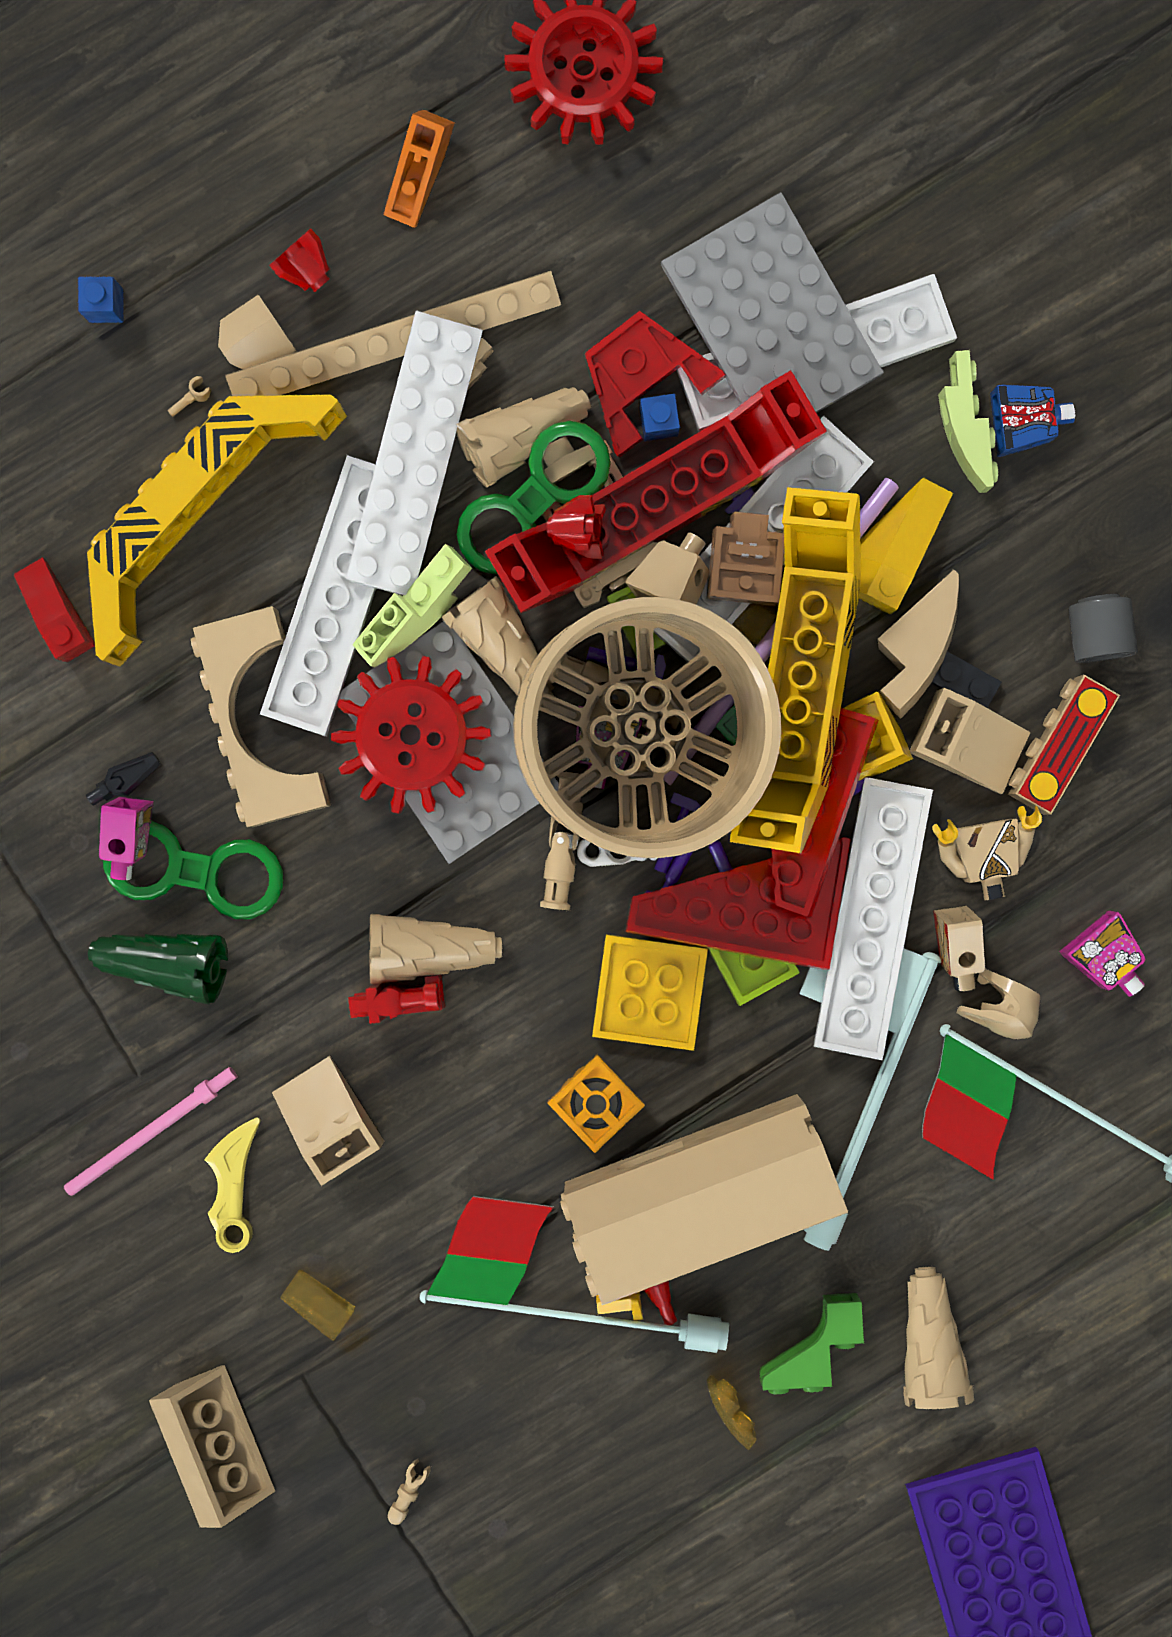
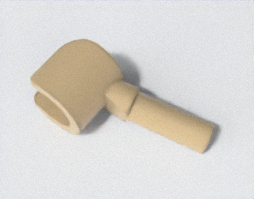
[167,376,210,417]

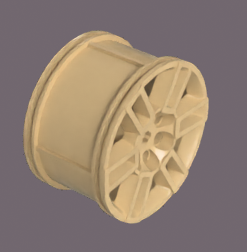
[513,597,781,858]

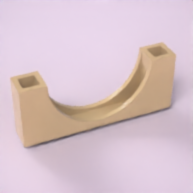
[191,606,331,827]

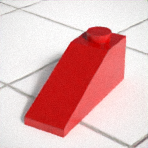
[14,557,95,662]

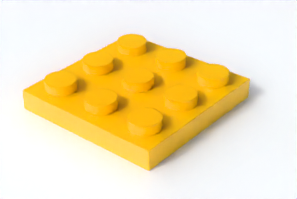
[592,934,708,1051]

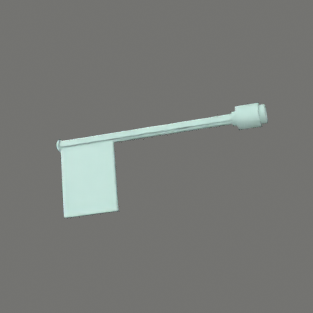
[799,948,941,1251]

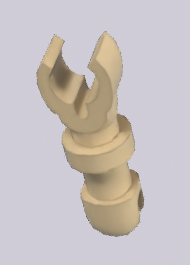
[388,1459,431,1525]

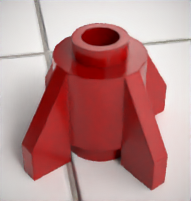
[269,228,331,292]
[547,495,606,559]

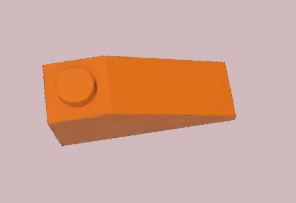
[383,110,455,228]

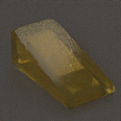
[280,1269,356,1341]

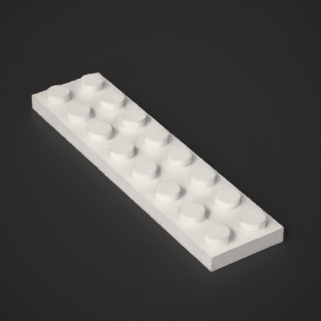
[677,274,957,432]
[346,311,483,595]
[653,416,874,662]
[260,455,376,737]
[813,777,933,1060]

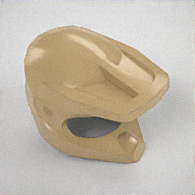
[956,969,1040,1039]

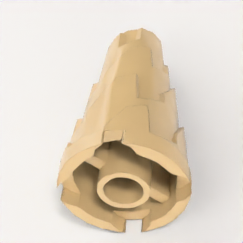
[456,387,591,487]
[441,576,554,696]
[369,914,502,984]
[903,1267,974,1409]

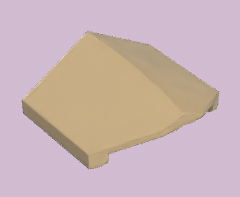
[218,295,297,369]

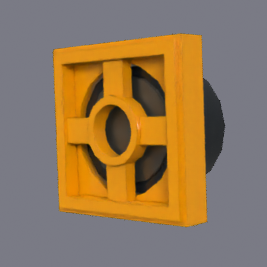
[547,1054,645,1153]

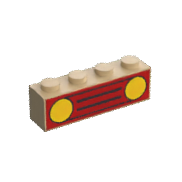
[1008,675,1120,815]

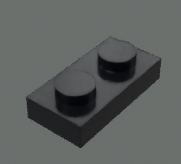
[931,652,1002,708]

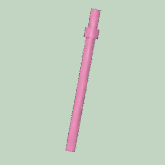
[64,1067,237,1196]

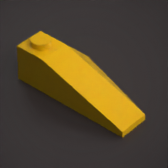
[859,478,953,614]
[844,692,913,781]

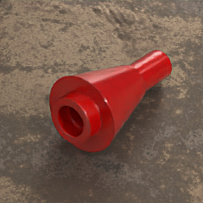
[644,1281,677,1325]

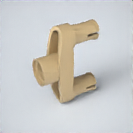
[542,436,623,522]

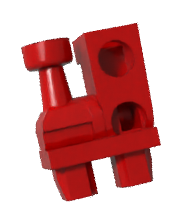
[348,975,446,1024]

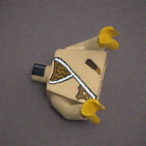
[932,806,1042,900]

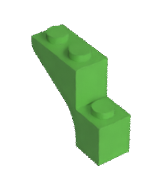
[759,1293,864,1394]

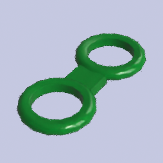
[457,421,611,575]
[103,820,283,919]

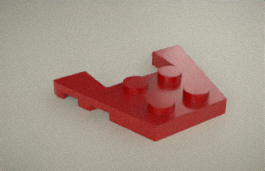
[585,311,726,457]

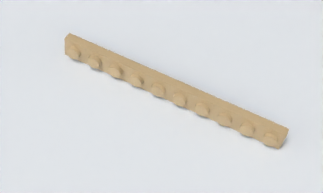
[226,271,561,396]

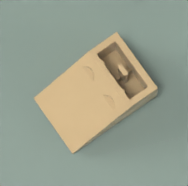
[910,688,1030,794]
[272,1056,385,1186]

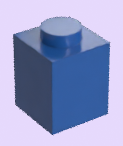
[78,277,123,323]
[639,394,680,441]

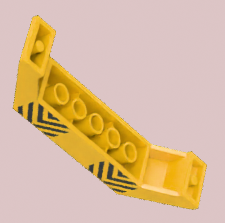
[87,395,347,667]
[730,487,861,853]

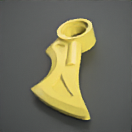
[205,1117,261,1253]

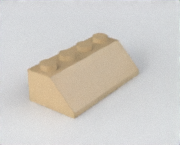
[149,1365,275,1528]

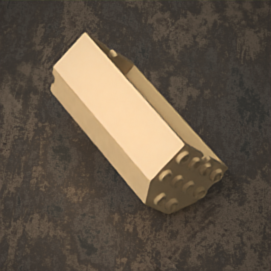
[560,1094,848,1306]

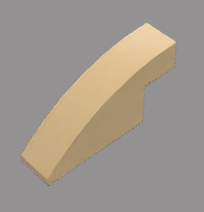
[878,570,959,719]

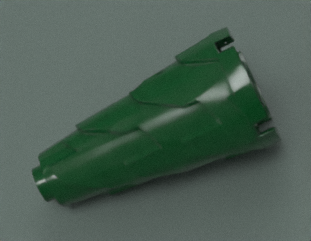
[88,934,228,1005]

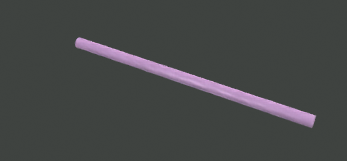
[664,478,899,785]

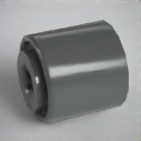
[1068,594,1138,663]

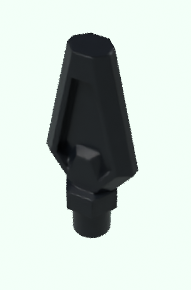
[86,752,161,806]

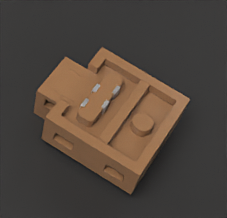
[706,512,784,606]

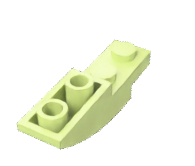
[938,350,998,493]
[352,544,472,668]

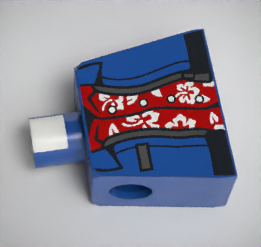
[990,385,1075,457]

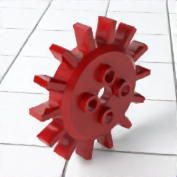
[505,0,663,145]
[331,656,492,814]

